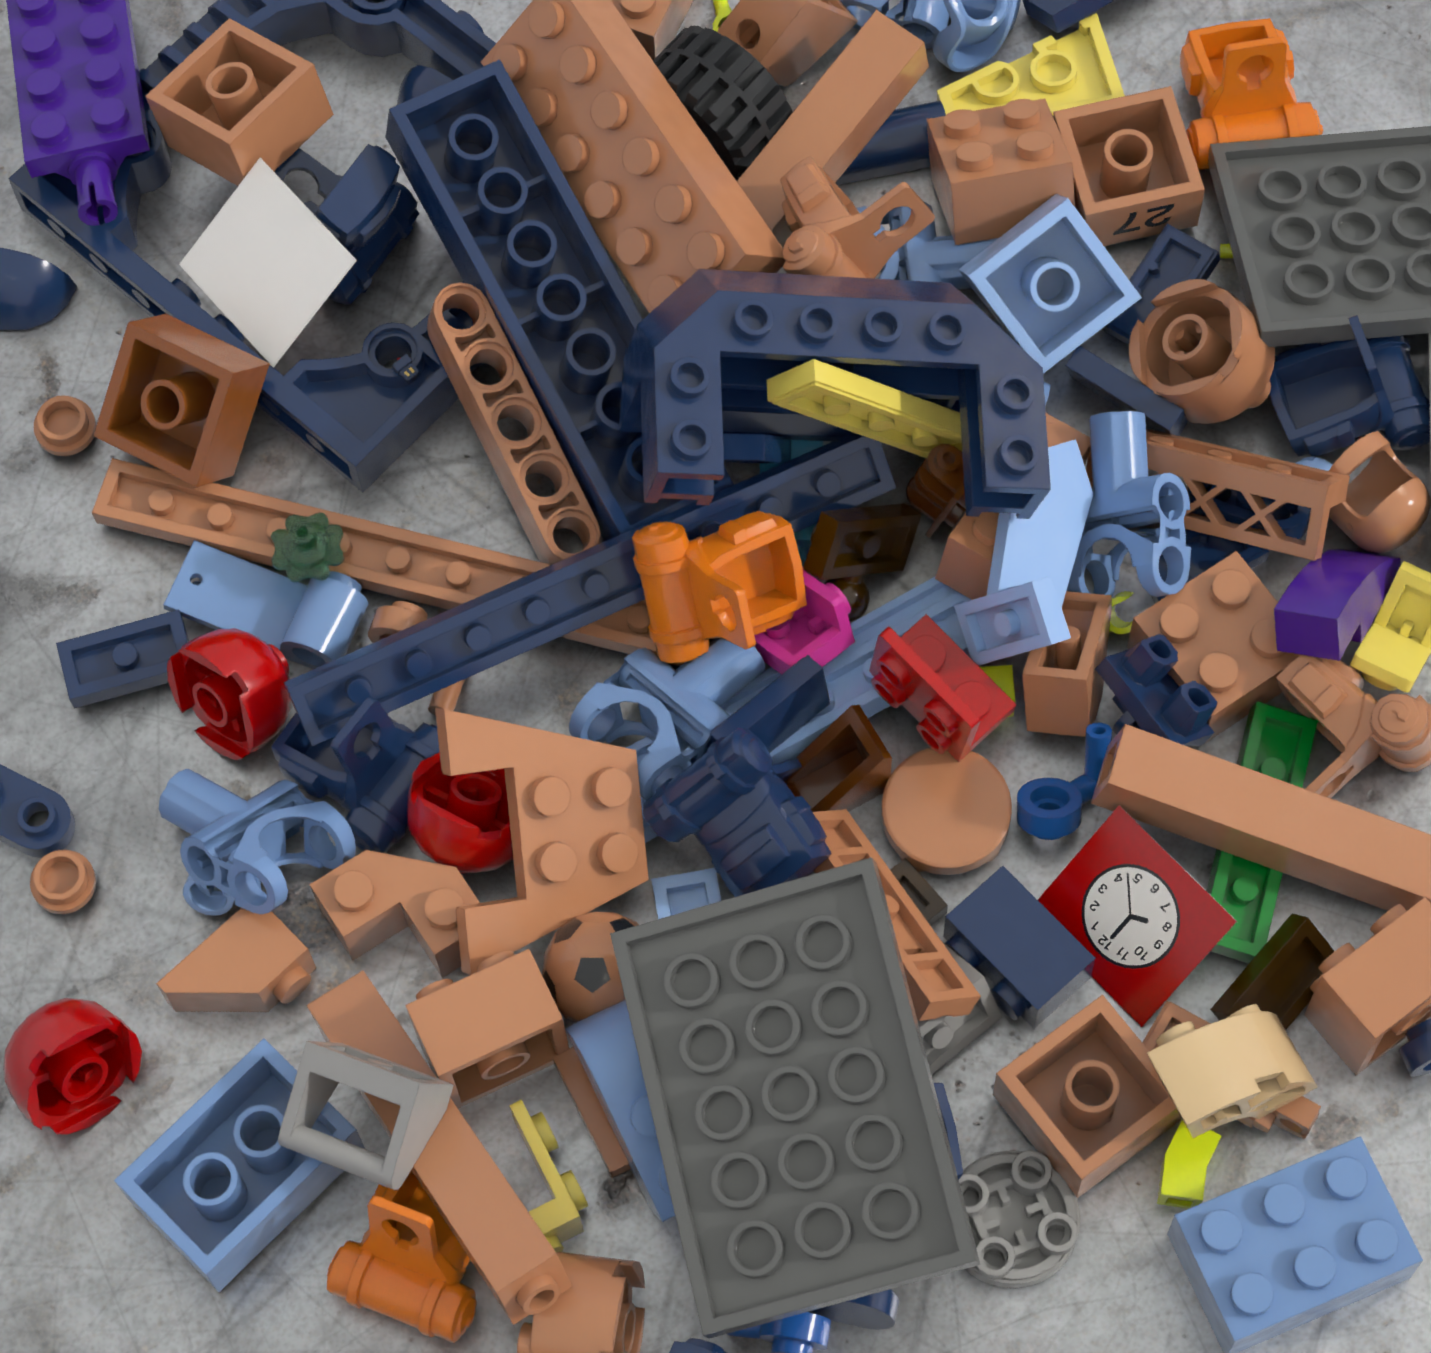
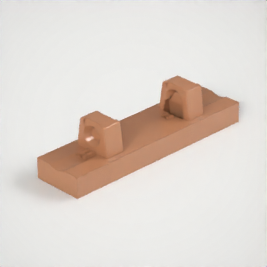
[813,809,981,1021]

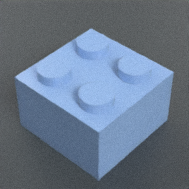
[958,194,1142,374]

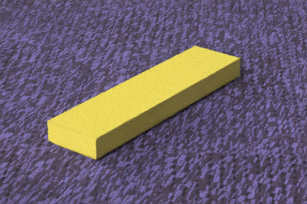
[766,359,962,458]

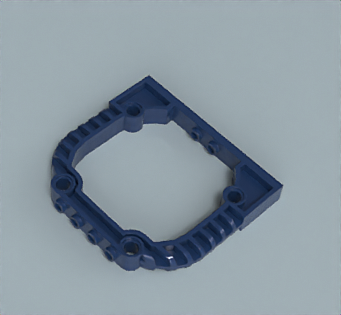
[8,0,496,493]

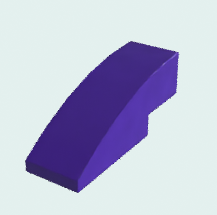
[1274,549,1401,661]

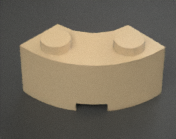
[1147,1004,1318,1138]

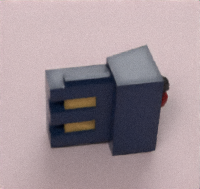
[392,354,419,383]

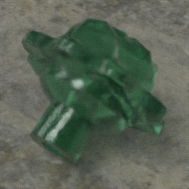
[271,512,344,583]

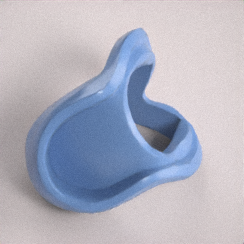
[933,0,1017,72]

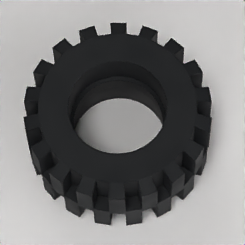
[653,26,793,181]

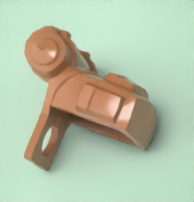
[780,156,935,279]
[1276,655,1431,798]

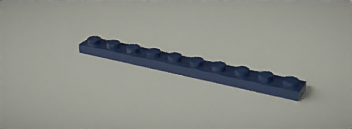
[283,432,897,746]

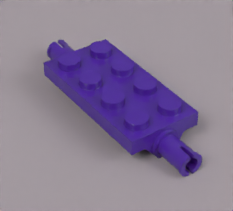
[6,0,150,226]

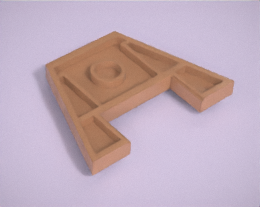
[435,708,649,975]

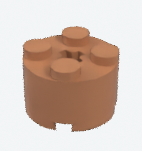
[1129,279,1275,424]
[517,1252,645,1353]

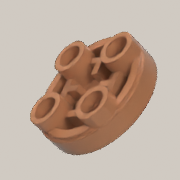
[881,748,1012,875]

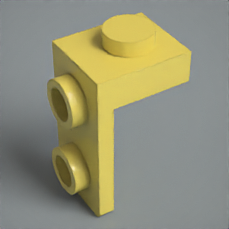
[1350,561,1431,693]
[509,1099,588,1252]

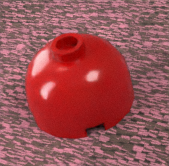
[167,628,292,760]
[407,753,513,873]
[3,998,142,1135]

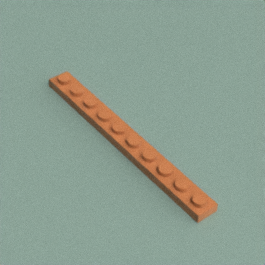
[92,458,685,666]

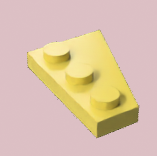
[937,13,1125,115]

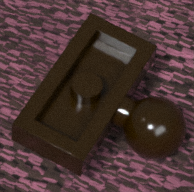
[803,503,922,623]

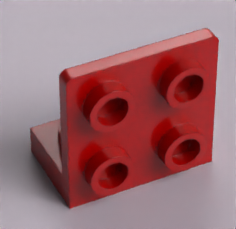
[869,614,1016,762]

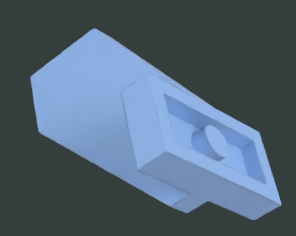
[954,439,1093,666]

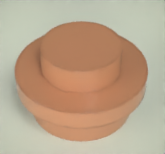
[33,395,96,456]
[30,850,96,914]

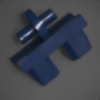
[1095,634,1218,747]

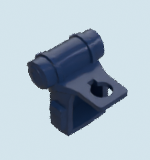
[274,144,420,305]
[1270,315,1430,457]
[271,697,440,854]
[643,727,832,897]

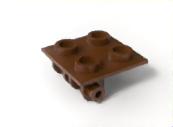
[906,444,966,538]

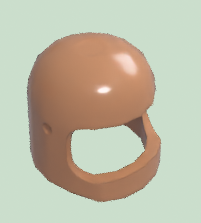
[1329,431,1431,554]

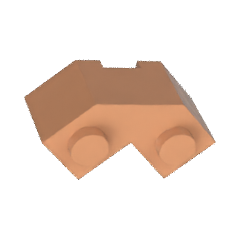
[309,850,480,978]

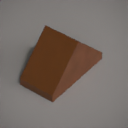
[784,705,892,812]

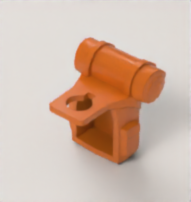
[1180,18,1323,170]
[632,511,807,663]
[327,1171,477,1343]

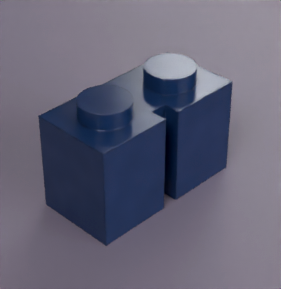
[943,866,1095,1029]

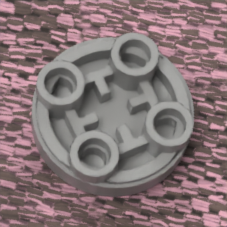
[959,1150,1080,1288]

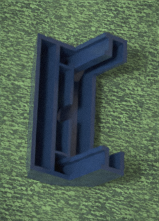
[619,269,1051,519]

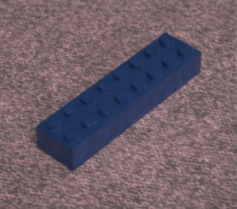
[385,59,734,541]

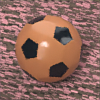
[542,912,639,1023]

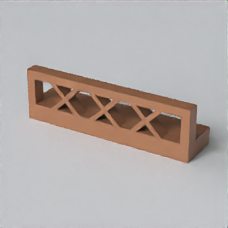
[1086,428,1350,561]

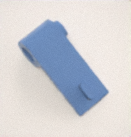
[163,540,369,669]

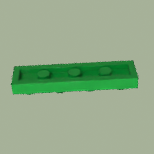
[1206,701,1318,963]

